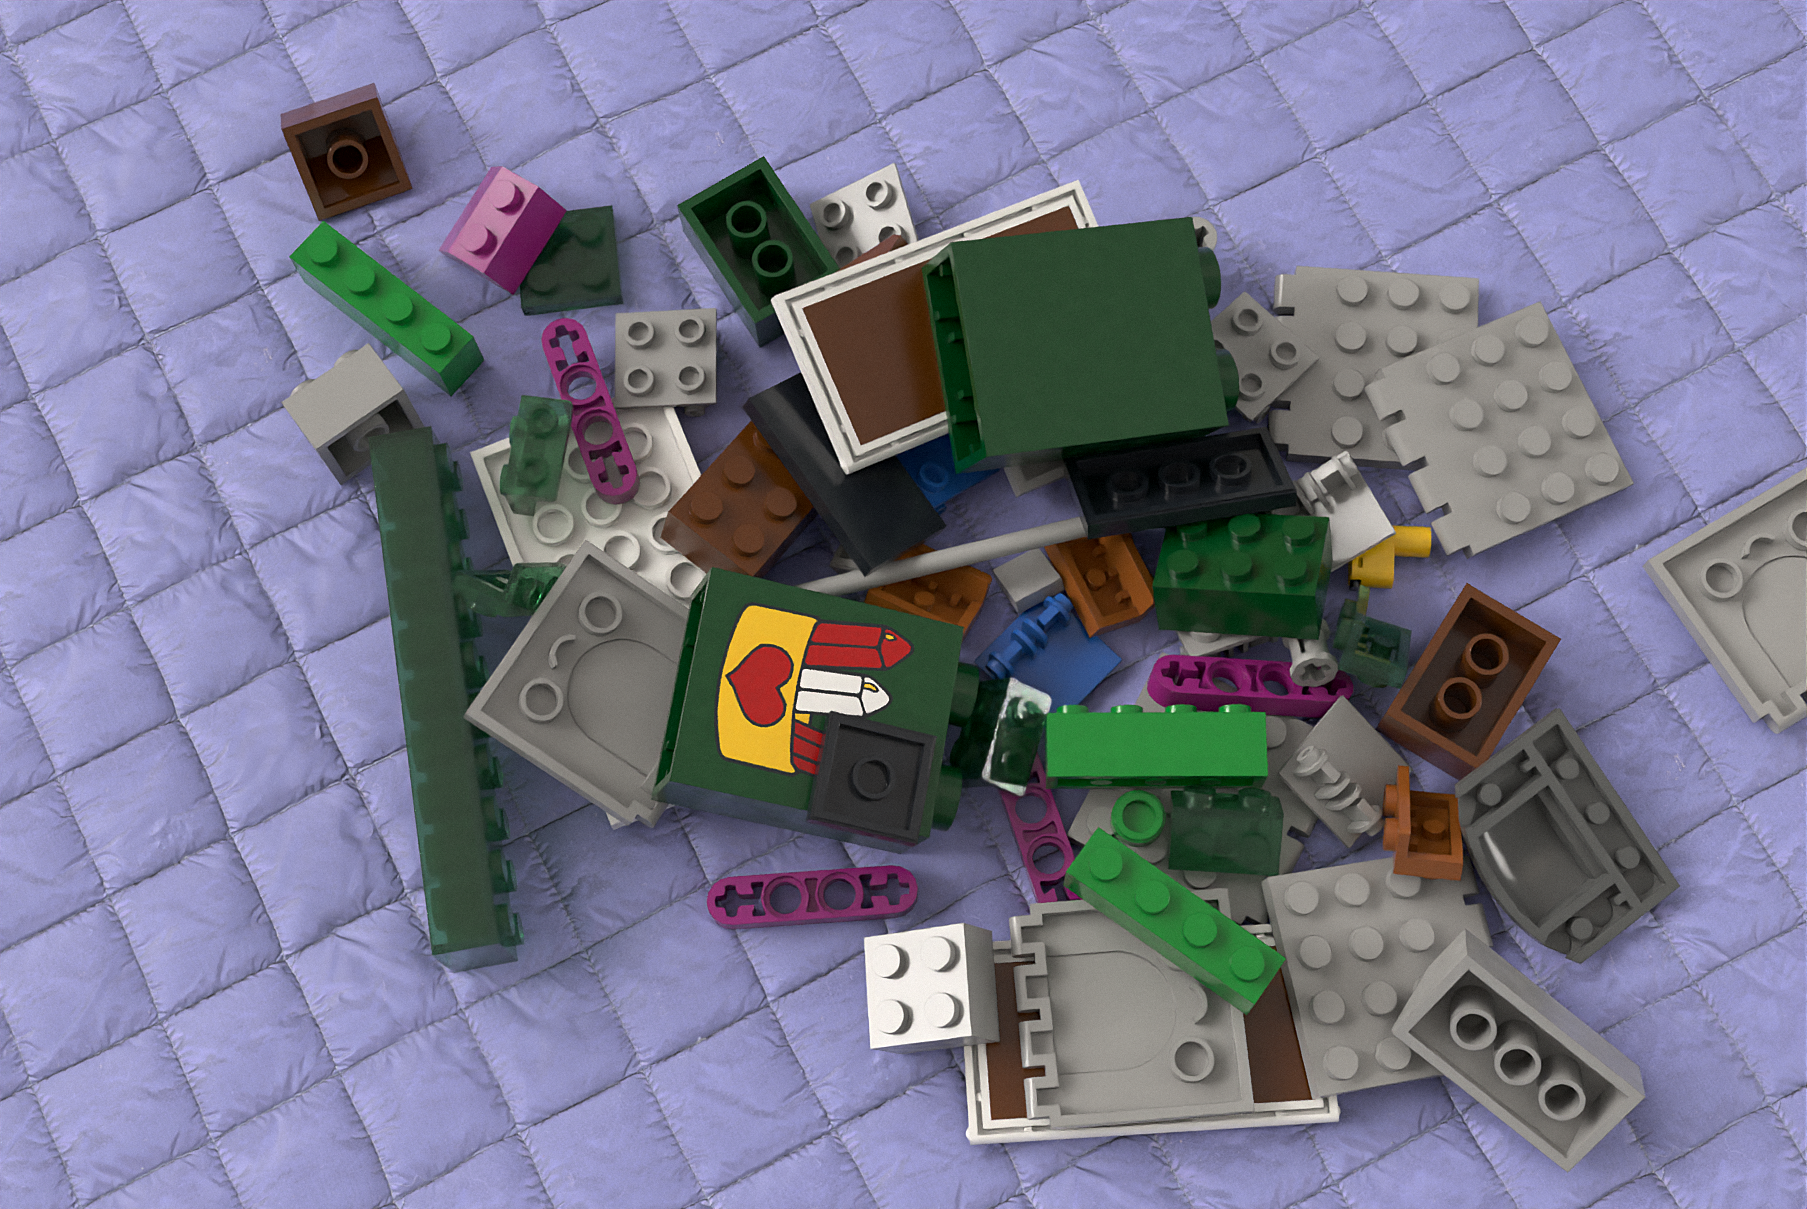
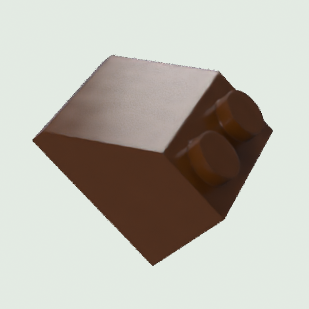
[281,83,413,221]

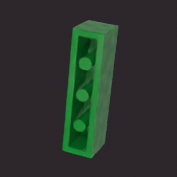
[289,221,484,397]
[1045,704,1268,789]
[1063,827,1286,1015]

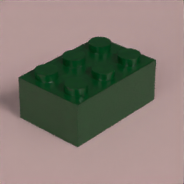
[677,156,840,348]
[1152,513,1333,640]

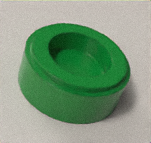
[1110,790,1166,847]

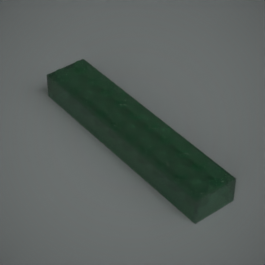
[368,426,524,973]

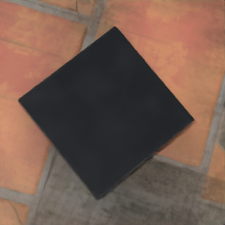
[805,711,937,847]

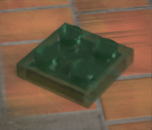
[519,205,624,316]

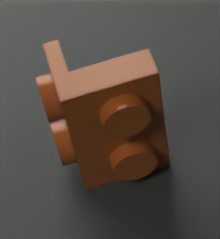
[1044,533,1155,638]
[864,544,992,644]
[1382,765,1463,881]

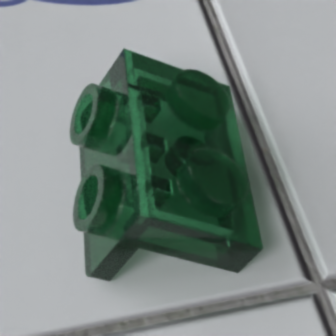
[500,395,574,516]
[450,562,567,617]
[1332,585,1412,689]
[950,677,1052,796]
[1167,784,1284,876]

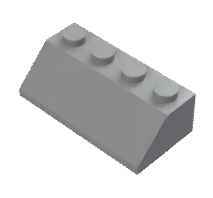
[1392,928,1646,1173]

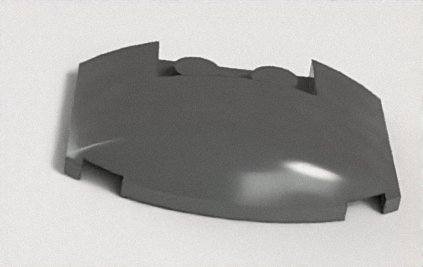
[1455,708,1680,964]

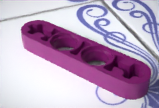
[541,318,640,505]
[1147,655,1353,718]
[989,734,1083,903]
[707,865,918,930]

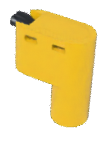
[1348,525,1431,591]

